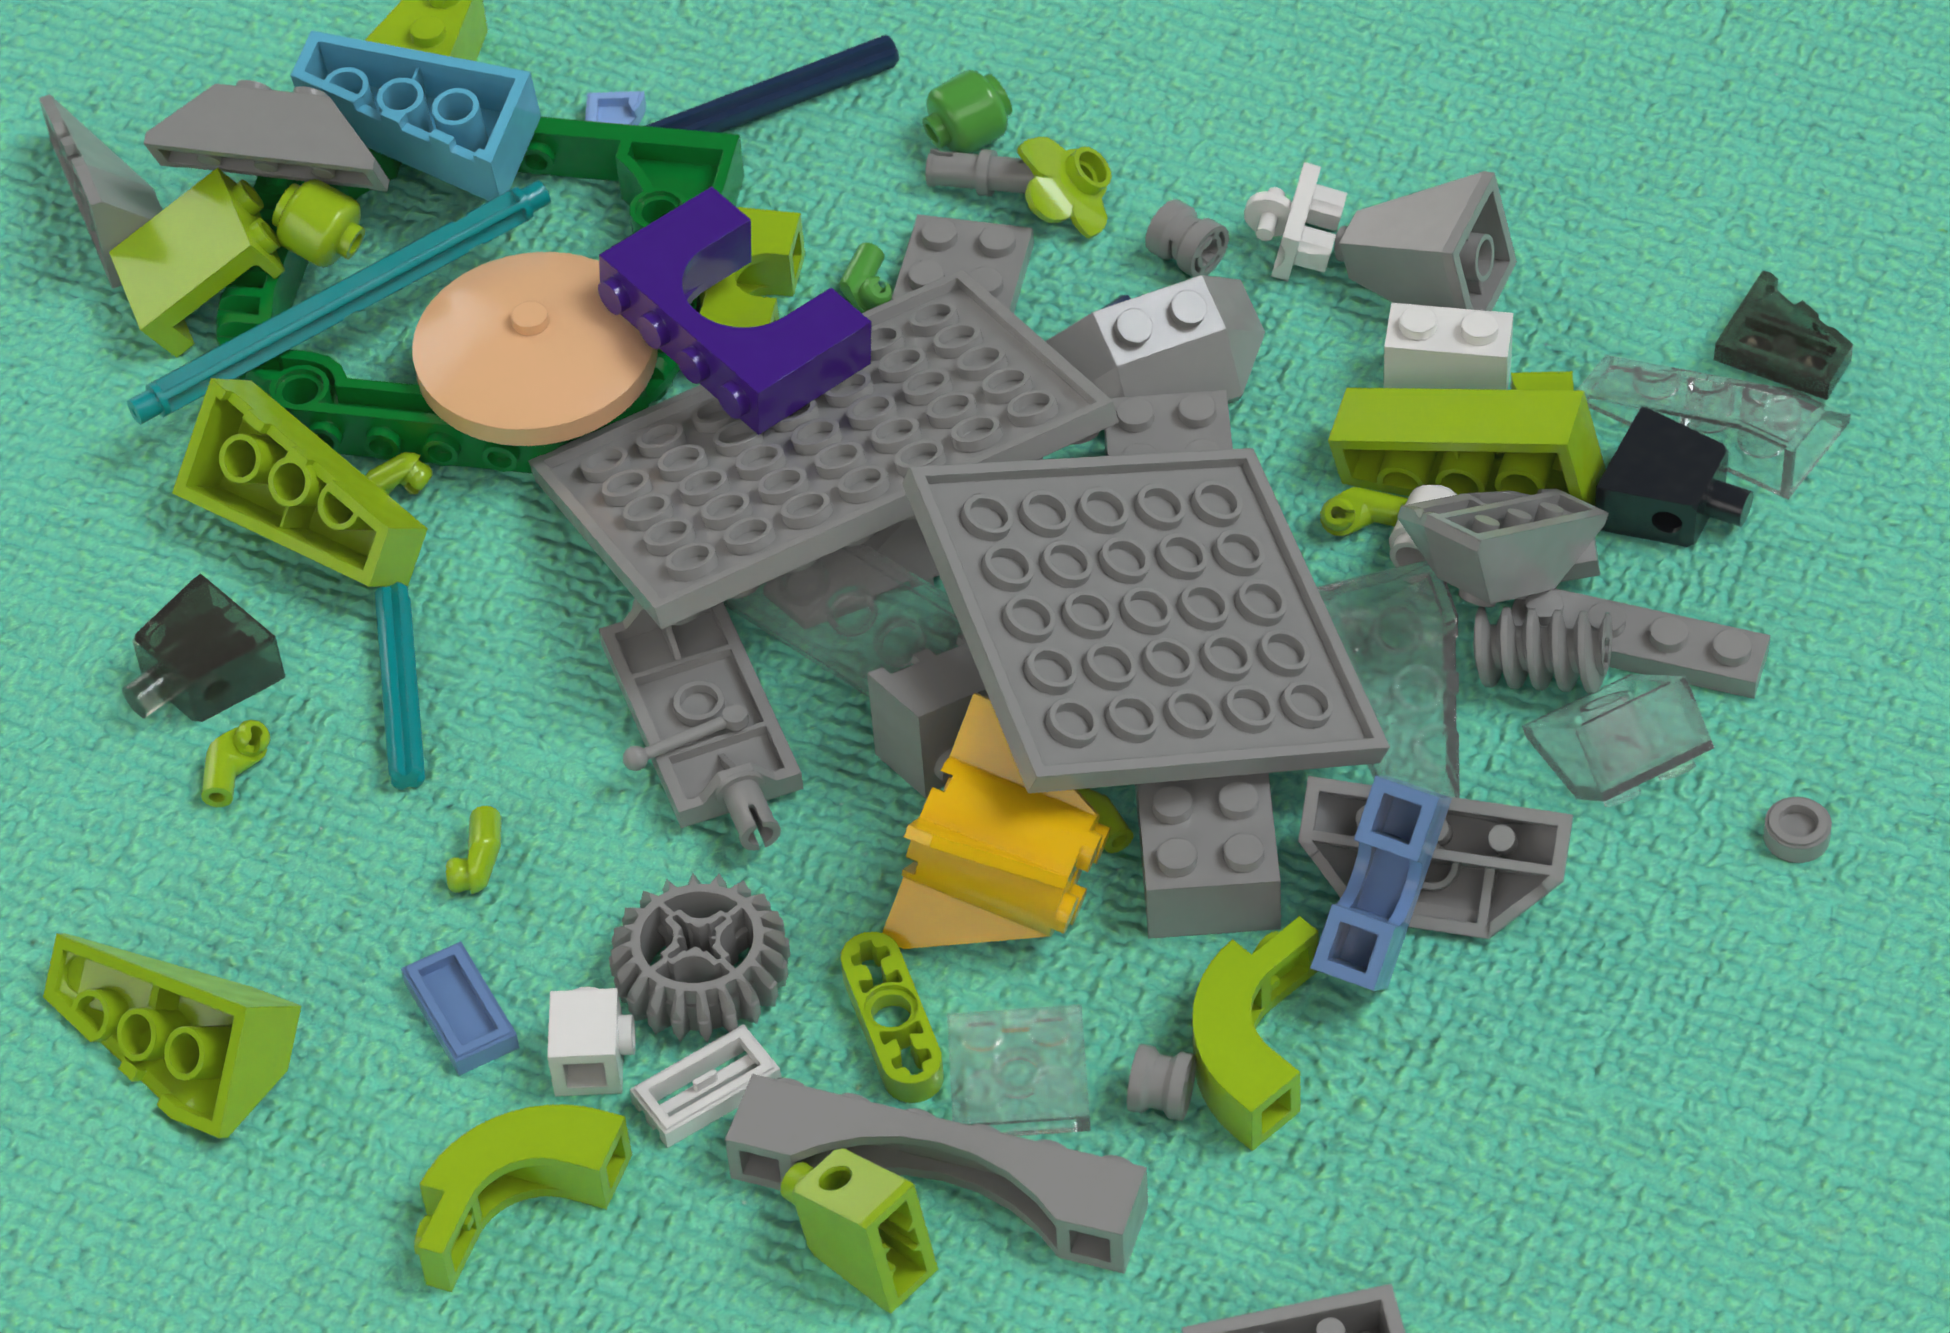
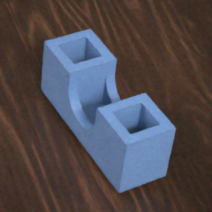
[1311,776,1452,991]

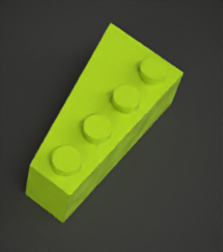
[172,378,428,587]
[1328,388,1606,506]

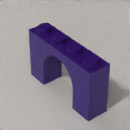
[598,186,872,435]

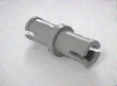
[925,149,1034,196]

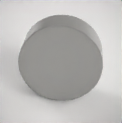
[1763,797,1832,863]

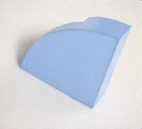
[585,91,646,125]

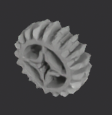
[609,873,791,1042]

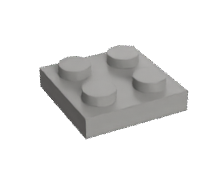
[892,214,1034,314]

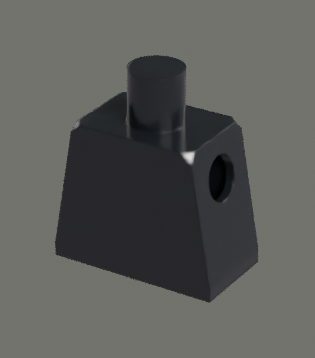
[1595,406,1754,547]

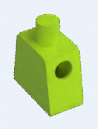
[780,1148,938,1314]

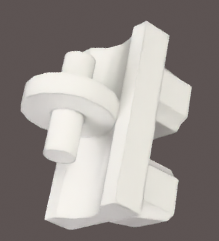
[1244,162,1347,281]

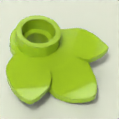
[1017,137,1111,239]

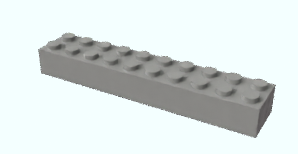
[1104,390,1281,939]

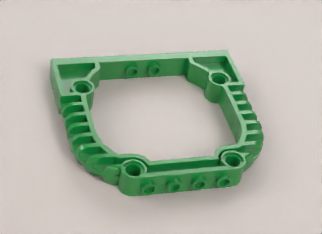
[216,117,745,474]

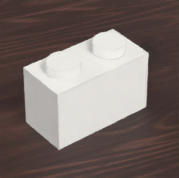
[1384,303,1513,390]

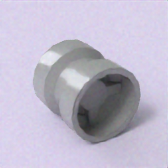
[1145,199,1229,278]

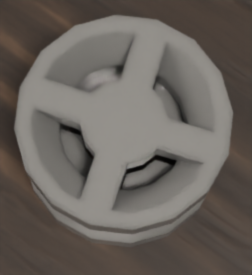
[1127,1044,1196,1121]

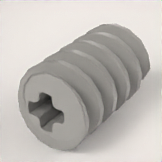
[1473,606,1613,693]

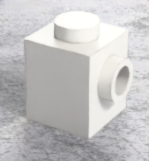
[547,987,636,1096]

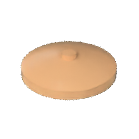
[412,252,658,446]

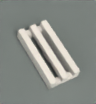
[630,1024,781,1148]

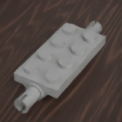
[599,596,803,851]

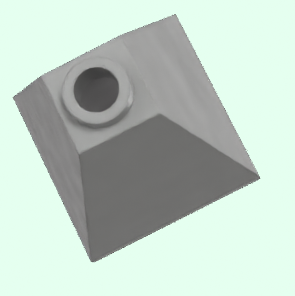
[1334,171,1517,311]

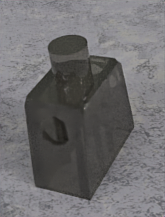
[122,574,285,722]

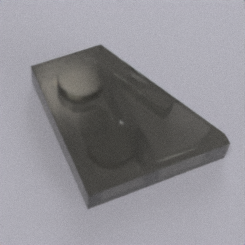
[1714,270,1853,400]

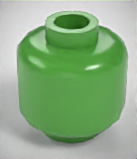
[922,70,1012,154]

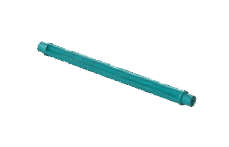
[127,180,551,425]

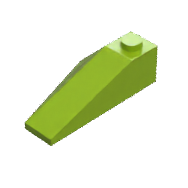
[43,933,302,1138]

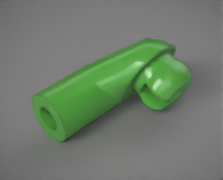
[839,242,892,313]

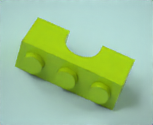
[699,207,805,327]

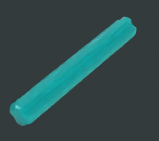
[375,582,425,790]

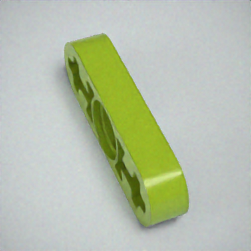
[841,932,944,1103]

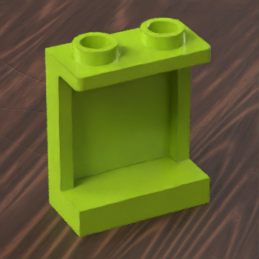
[109,167,285,358]

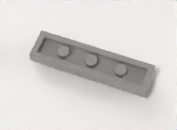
[1511,588,1771,699]

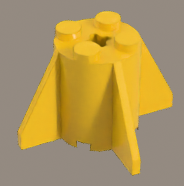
[882,692,1111,949]

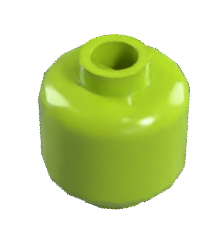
[272,179,365,268]

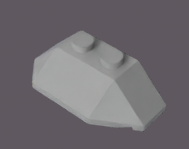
[144,80,389,192]
[1045,275,1265,404]
[1397,488,1609,607]
[1298,776,1574,939]

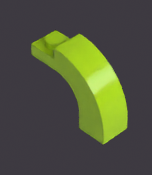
[1192,916,1319,1151]
[414,1104,632,1292]

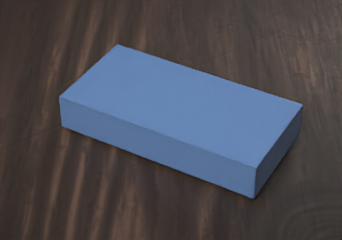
[401,941,520,1076]

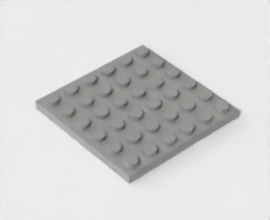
[902,448,1390,794]

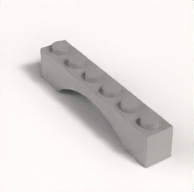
[725,1074,1148,1274]

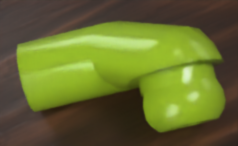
[365,452,433,496]
[1320,487,1408,536]

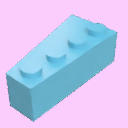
[291,30,541,201]

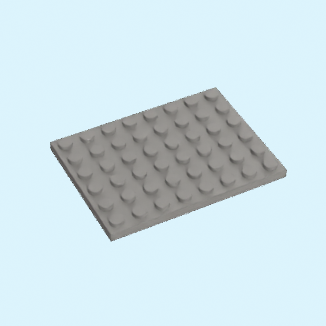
[529,269,1119,629]

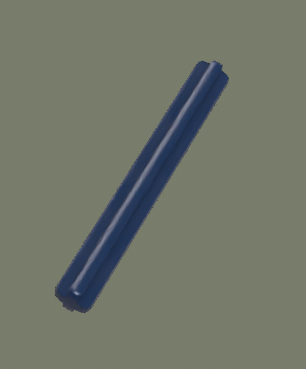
[645,35,899,133]

